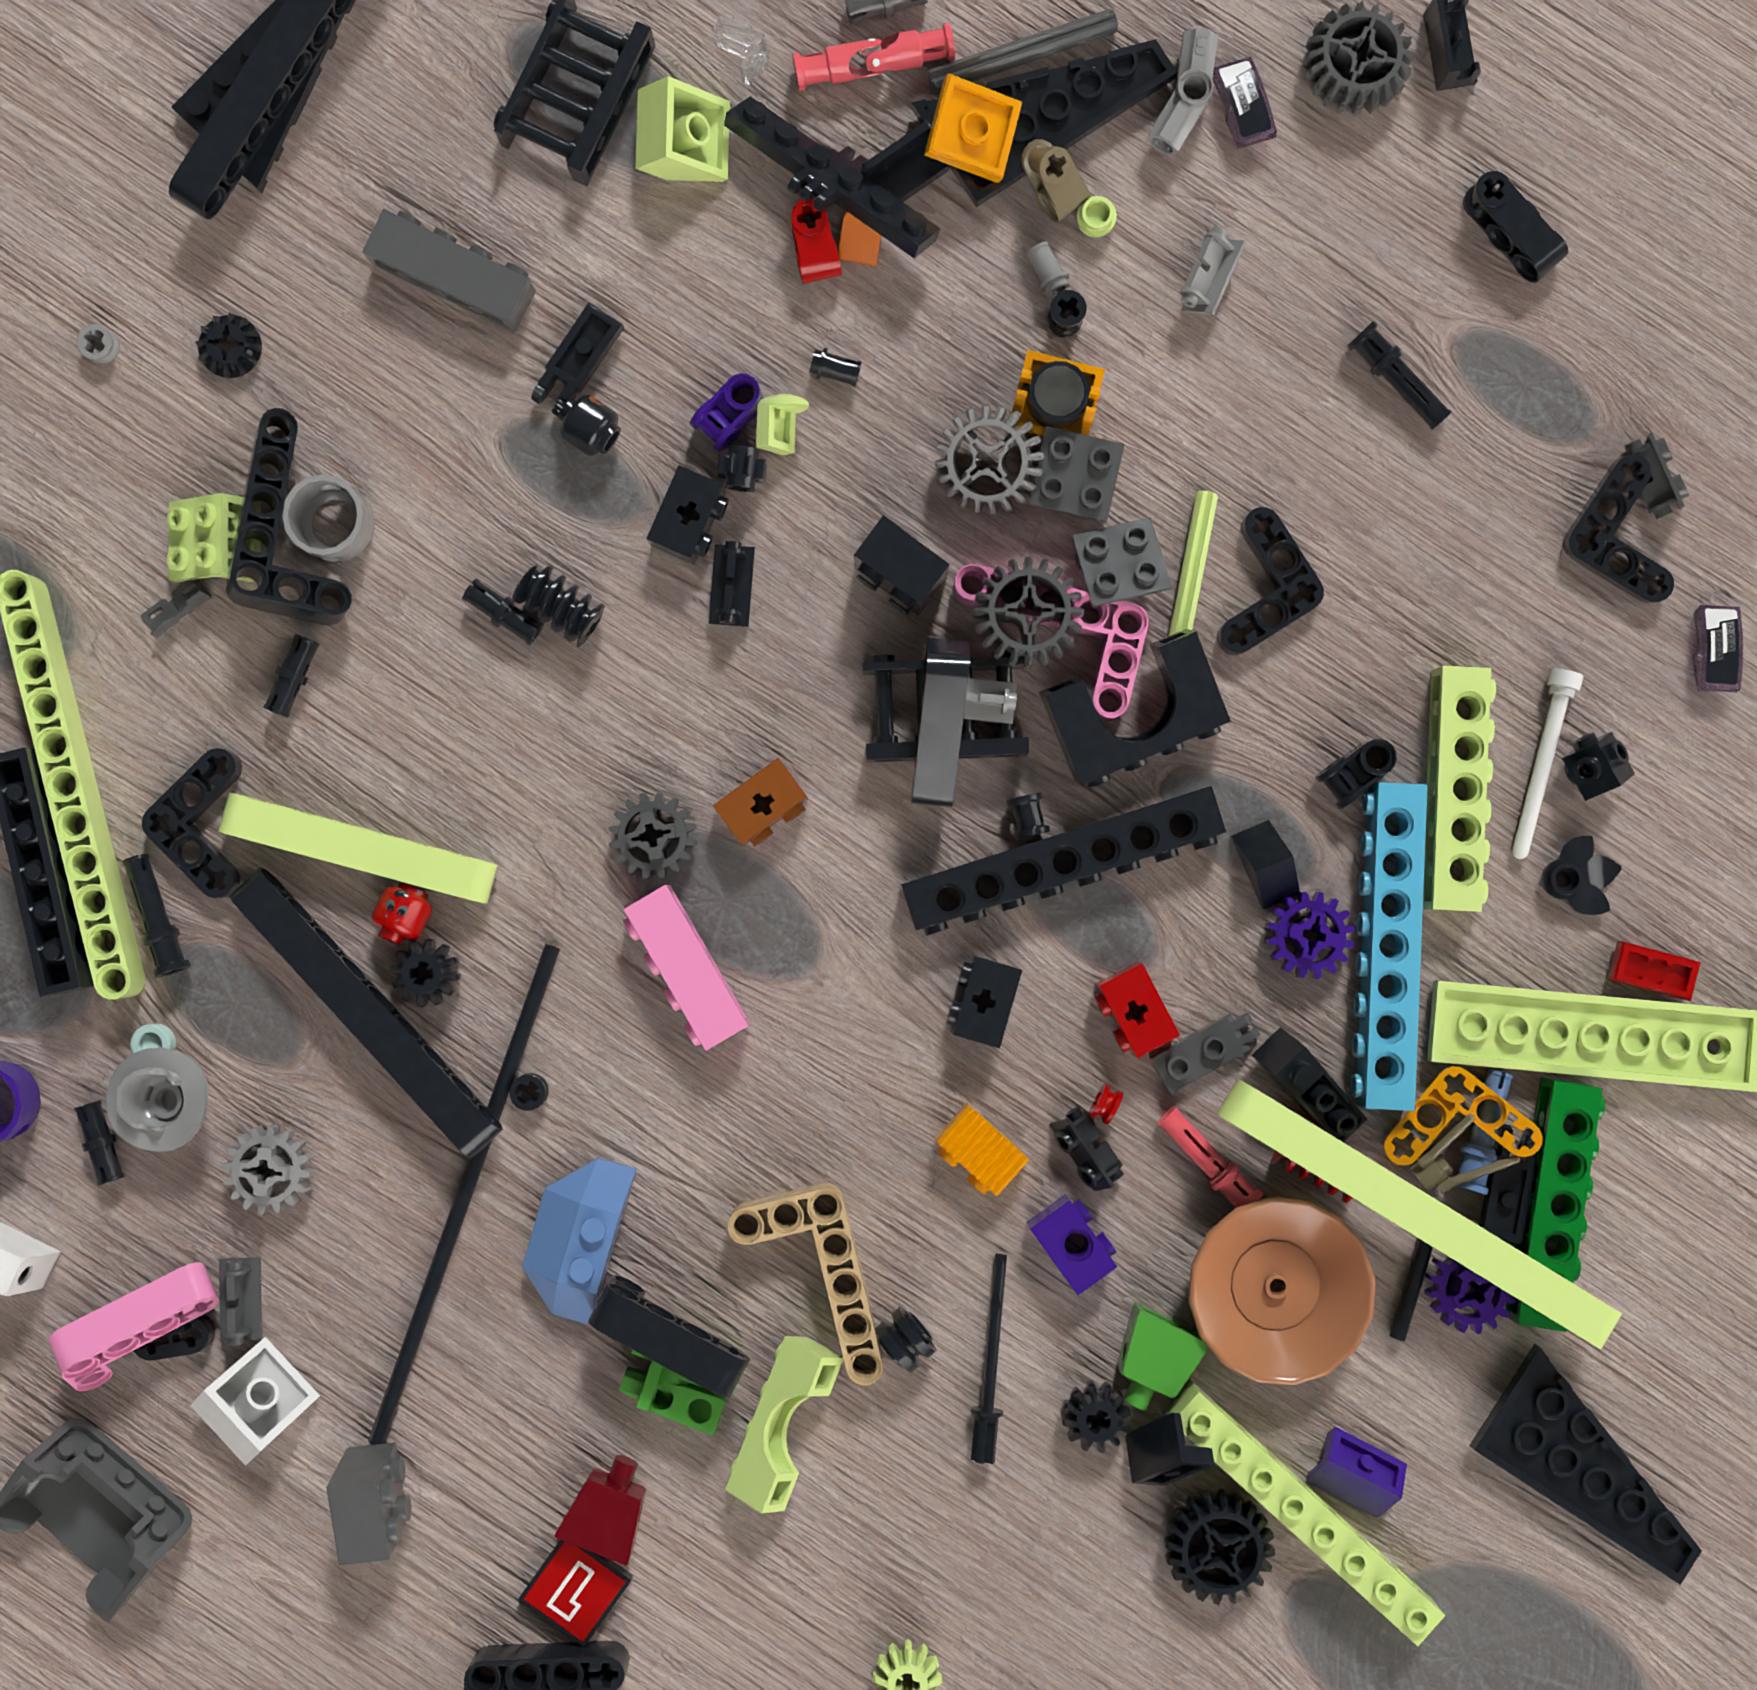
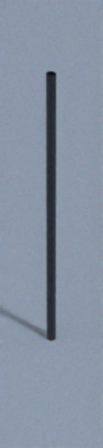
[368,943,560,1445]

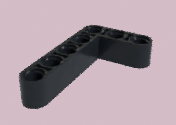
[226,408,352,626]

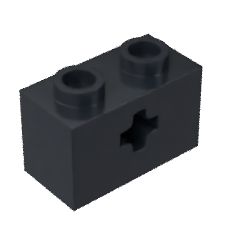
[646,465,729,565]
[946,955,1023,1049]

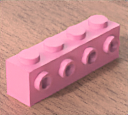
[623,884,751,1051]

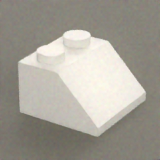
[190,1337,320,1466]

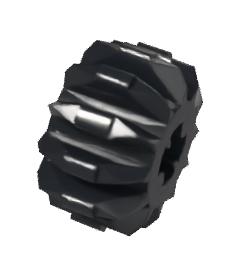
[390,938,462,1007]
[1061,1380,1131,1453]

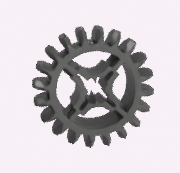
[1303,0,1414,116]
[972,557,1084,669]

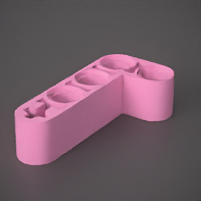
[48,1262,219,1391]

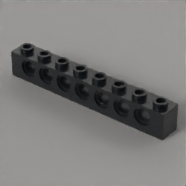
[901,786,1226,936]

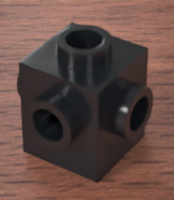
[1562,731,1635,801]

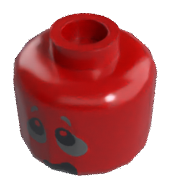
[371,882,432,945]

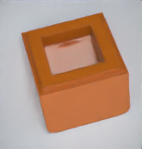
[838,211,882,267]

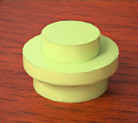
[1076,196,1117,237]

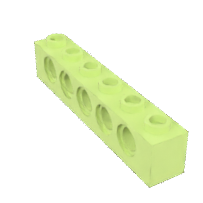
[1423,666,1496,912]

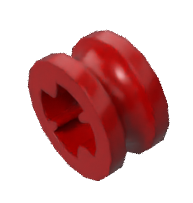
[1089,1083,1124,1125]

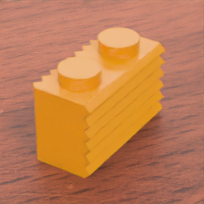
[935,1102,1029,1196]

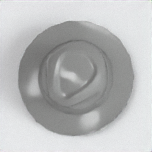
[106,1048,208,1152]

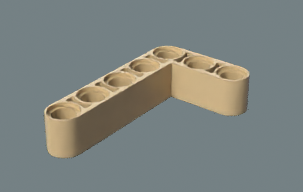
[727,1183,883,1386]

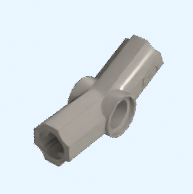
[1147,27,1218,157]

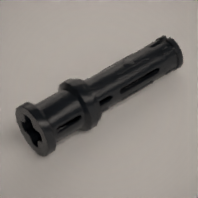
[1347,321,1452,430]
[122,854,191,978]

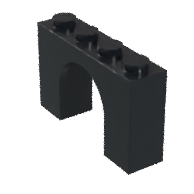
[1039,629,1231,787]

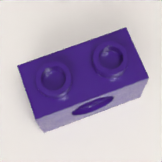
[1027,1194,1117,1295]

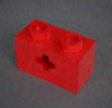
[1093,962,1180,1058]

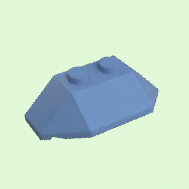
[522,1157,637,1325]

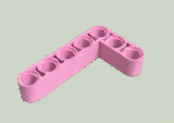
[953,564,1149,722]

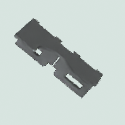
[141,579,212,638]

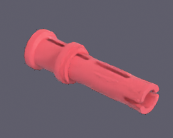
[1157,1106,1264,1209]

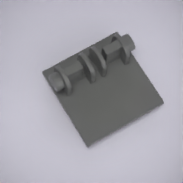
[1028,426,1125,523]
[1072,517,1172,607]

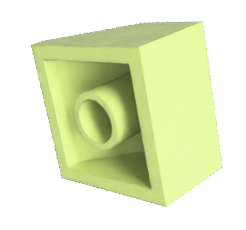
[635,76,730,182]

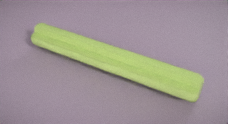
[1168,491,1218,636]

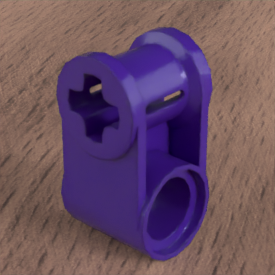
[690,373,763,452]

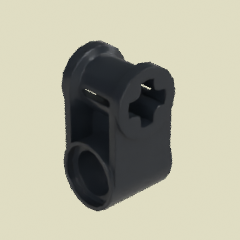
[1315,739,1397,809]

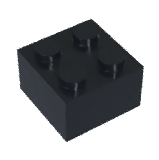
[854,515,950,616]

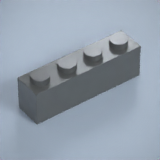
[362,209,536,333]

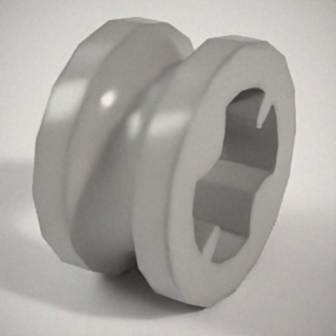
[77,324,120,364]

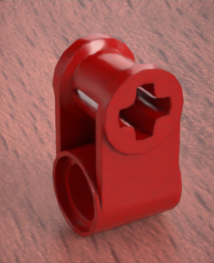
[791,199,842,284]

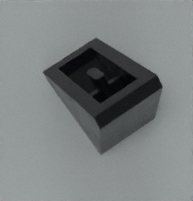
[1231,820,1300,909]

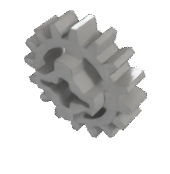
[222,1124,315,1215]

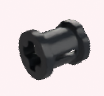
[1047,290,1087,337]
[1006,792,1050,840]

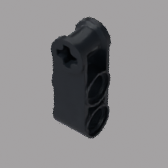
[1463,171,1569,283]

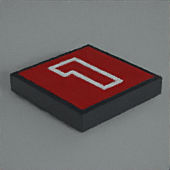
[518,1540,633,1647]

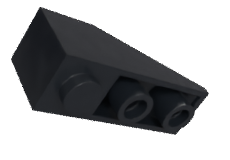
[1251,1027,1367,1143]

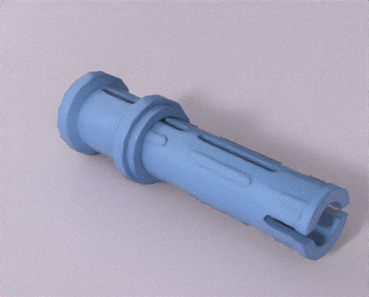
[1457,1069,1513,1195]

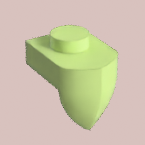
[756,394,809,455]

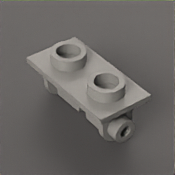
[1180,227,1246,315]
[963,678,1017,724]

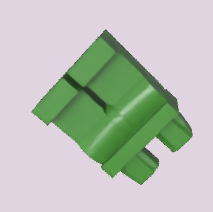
[619,1349,727,1436]

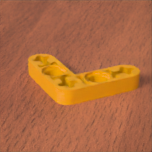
[1384,1066,1543,1165]

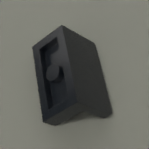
[862,120,950,202]
[1126,1412,1215,1486]

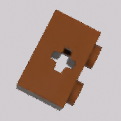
[713,758,808,847]

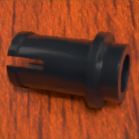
[809,347,862,387]

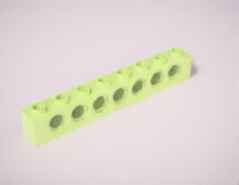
[1164,1380,1445,1646]

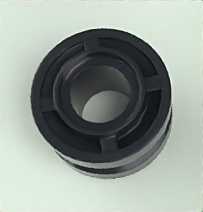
[875,1306,937,1373]

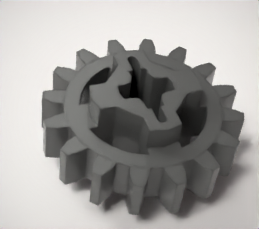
[609,792,698,880]

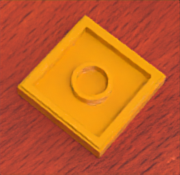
[924,73,1022,183]

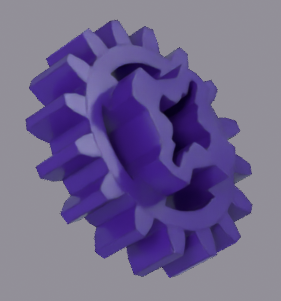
[1264,892,1355,979]
[1424,1255,1517,1334]

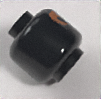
[559,395,621,456]

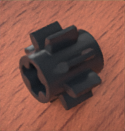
[717,445,767,492]

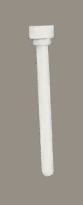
[1512,668,1584,859]

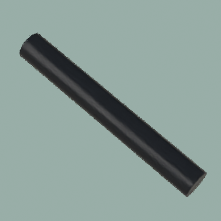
[1389,1238,1433,1341]

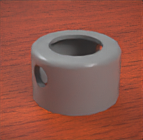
[282,474,375,563]

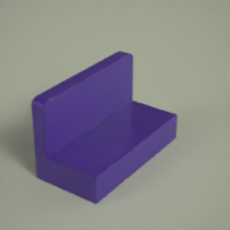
[1307,1427,1407,1518]

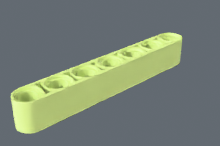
[218,792,498,904]

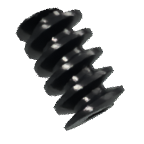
[512,565,605,647]

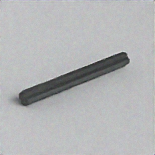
[928,9,1118,93]

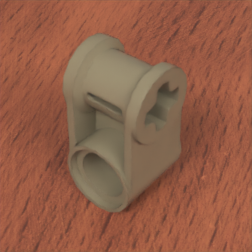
[1021,139,1090,223]

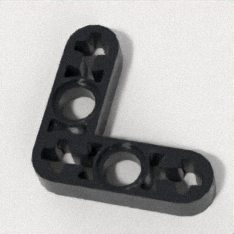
[1563,454,1674,603]
[1217,507,1324,655]
[142,748,242,898]

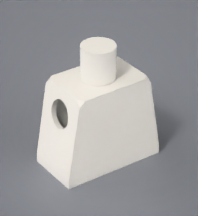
[0,1222,61,1296]

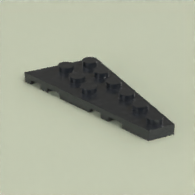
[171,0,356,194]
[911,39,1178,207]
[1469,1343,1702,1585]

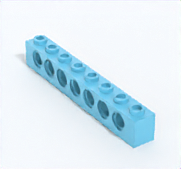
[1350,782,1427,1111]

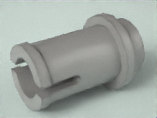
[1026,242,1069,297]

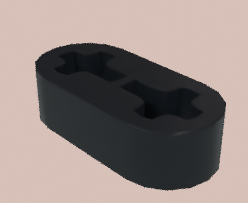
[134,1314,215,1361]

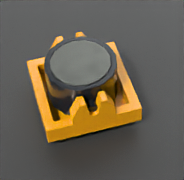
[1011,350,1105,440]

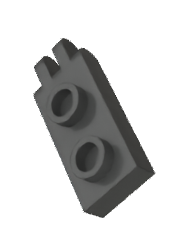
[1149,1013,1260,1094]

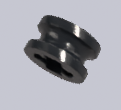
[509,1073,549,1111]

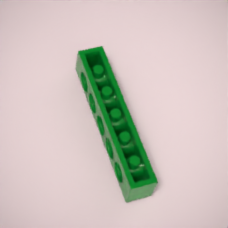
[1506,1077,1605,1332]

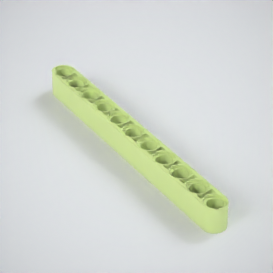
[0,570,146,1000]
[1217,1079,1622,1350]

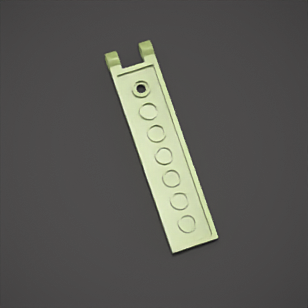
[1427,980,1757,1092]

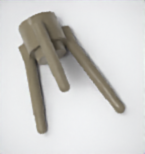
[1409,1114,1520,1194]

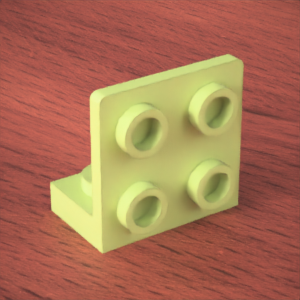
[167,493,261,582]

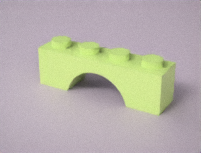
[725,1336,843,1513]

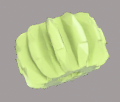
[873,1639,942,1690]

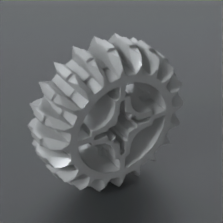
[935,404,1044,515]

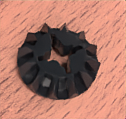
[195,312,262,378]

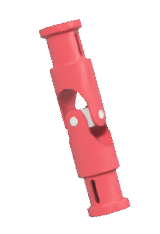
[792,23,955,91]

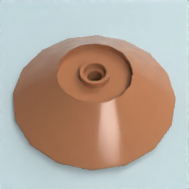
[1188,1196,1376,1386]

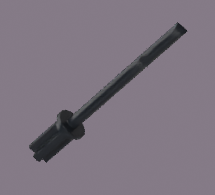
[971,1253,1007,1464]

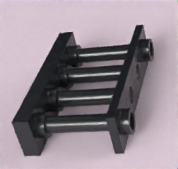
[494,0,656,186]
[863,650,1029,763]

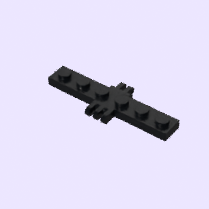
[724,96,941,259]

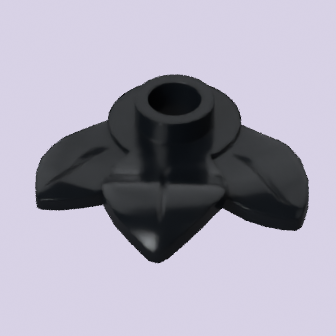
[1541,836,1622,915]

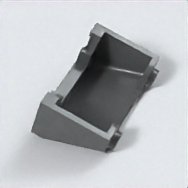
[0,1419,192,1622]

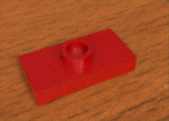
[1607,941,1701,1001]

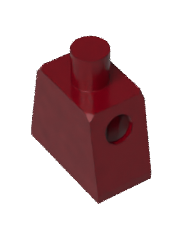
[554,1455,646,1566]

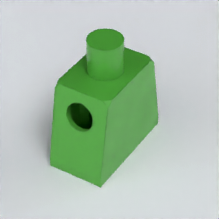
[1117,1302,1209,1410]

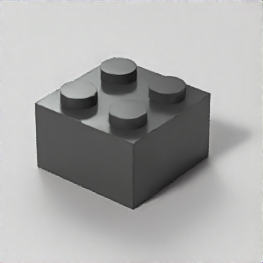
[326,1442,412,1565]

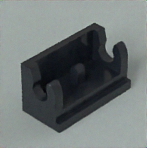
[1423,0,1481,91]

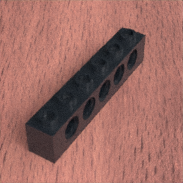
[0,747,94,997]

